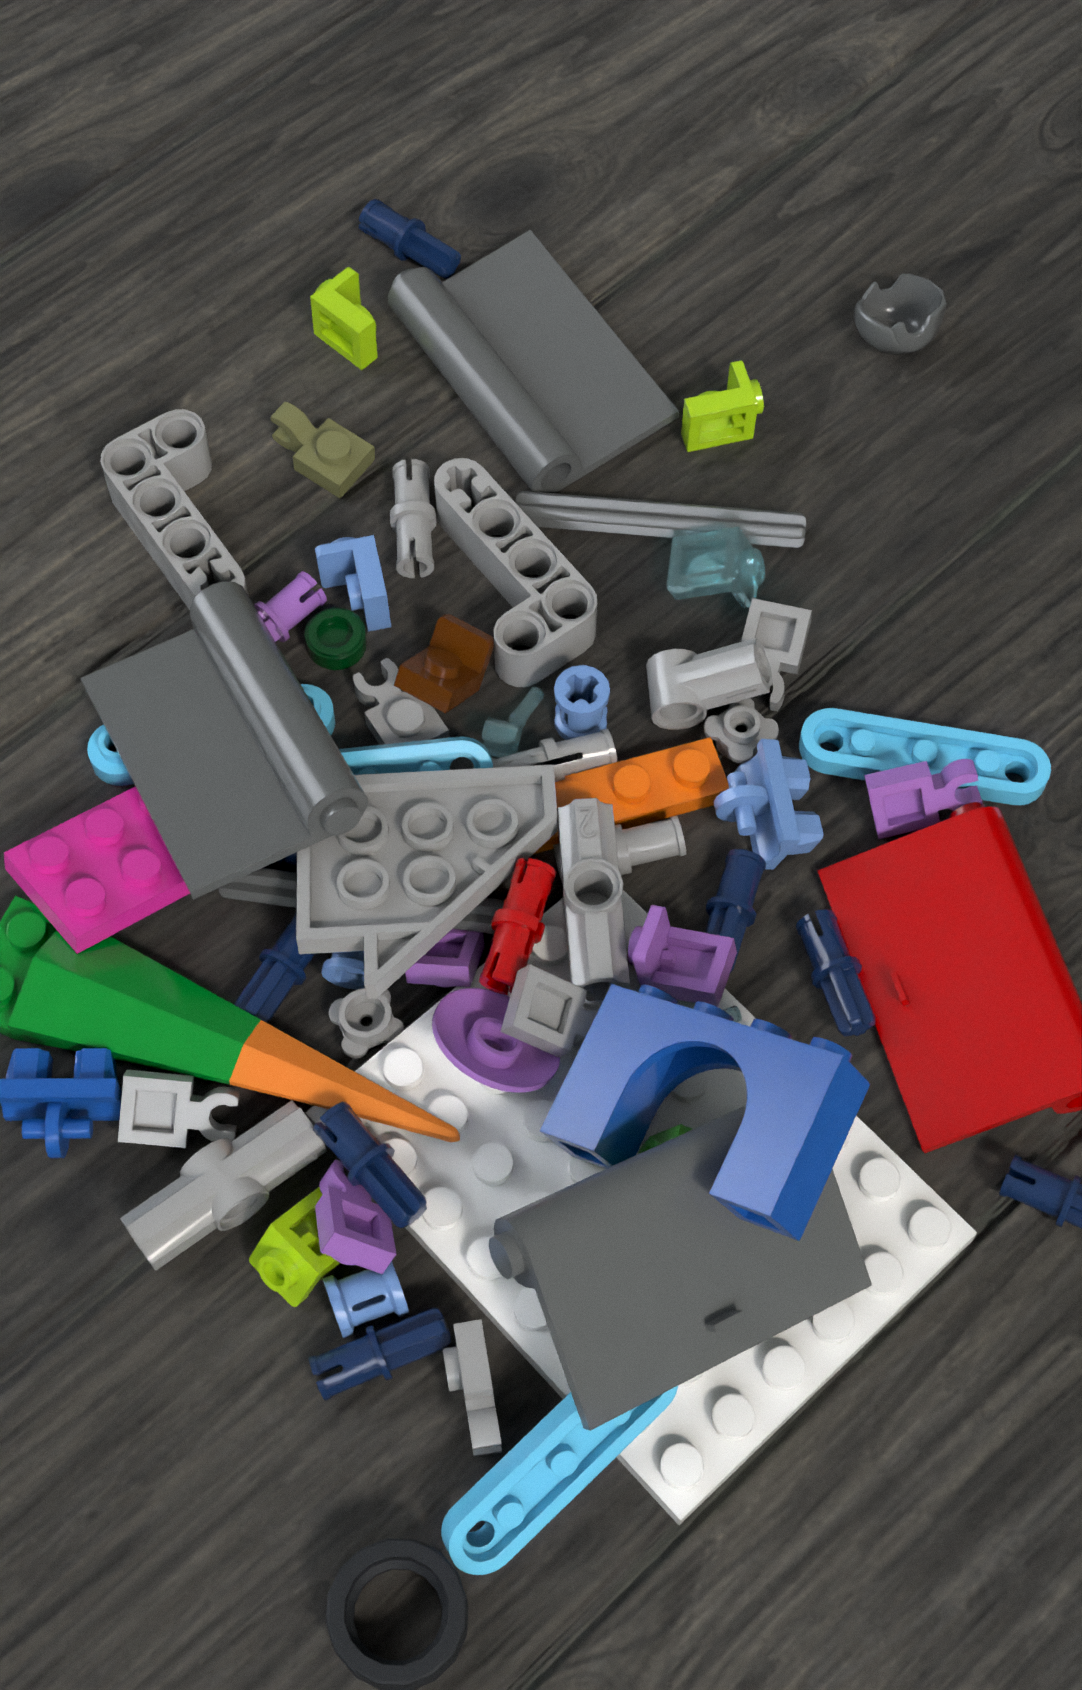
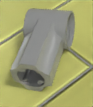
[646,637,773,730]

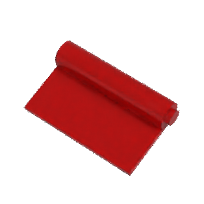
[817,802,1082,1154]

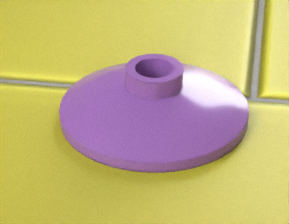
[432,988,560,1093]

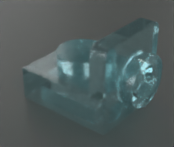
[666,527,765,608]

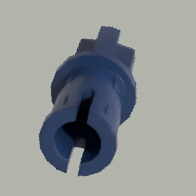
[358,199,461,279]
[705,849,767,973]
[796,909,876,1037]
[234,910,315,1023]
[313,1102,427,1228]
[999,1155,1082,1229]
[308,1308,452,1401]

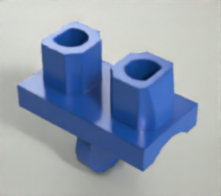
[0,1048,122,1159]

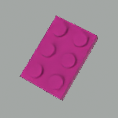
[4,787,190,954]

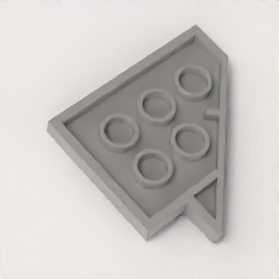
[296,764,558,999]

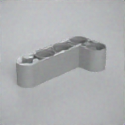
[100,409,249,610]
[434,458,597,687]

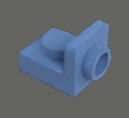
[315,535,391,632]

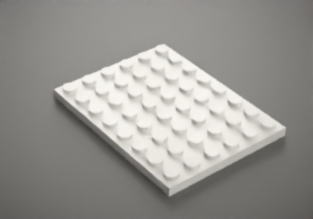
[306,890,977,1525]

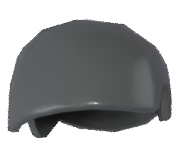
[853,274,947,355]

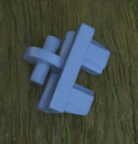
[714,739,824,870]

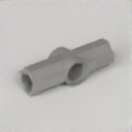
[557,798,630,1001]
[120,1100,327,1271]

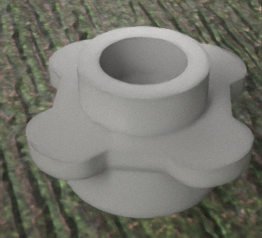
[704,698,779,763]
[329,988,404,1058]

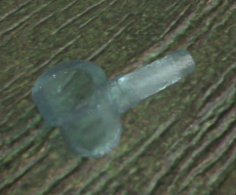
[482,687,544,758]

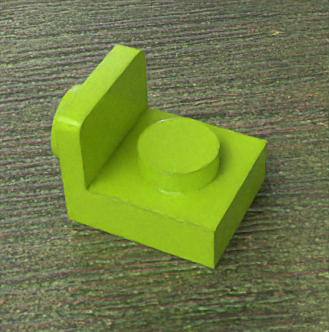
[310,267,378,370]
[681,360,764,452]
[249,1187,340,1307]

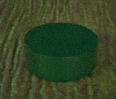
[305,608,367,670]

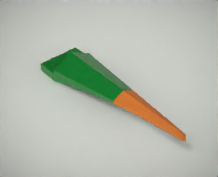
[0,896,460,1143]

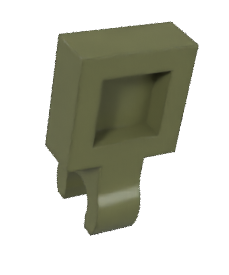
[270,402,375,498]

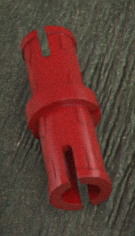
[479,858,556,995]

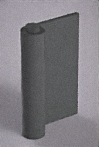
[388,230,679,493]
[81,581,368,900]
[489,1105,872,1431]

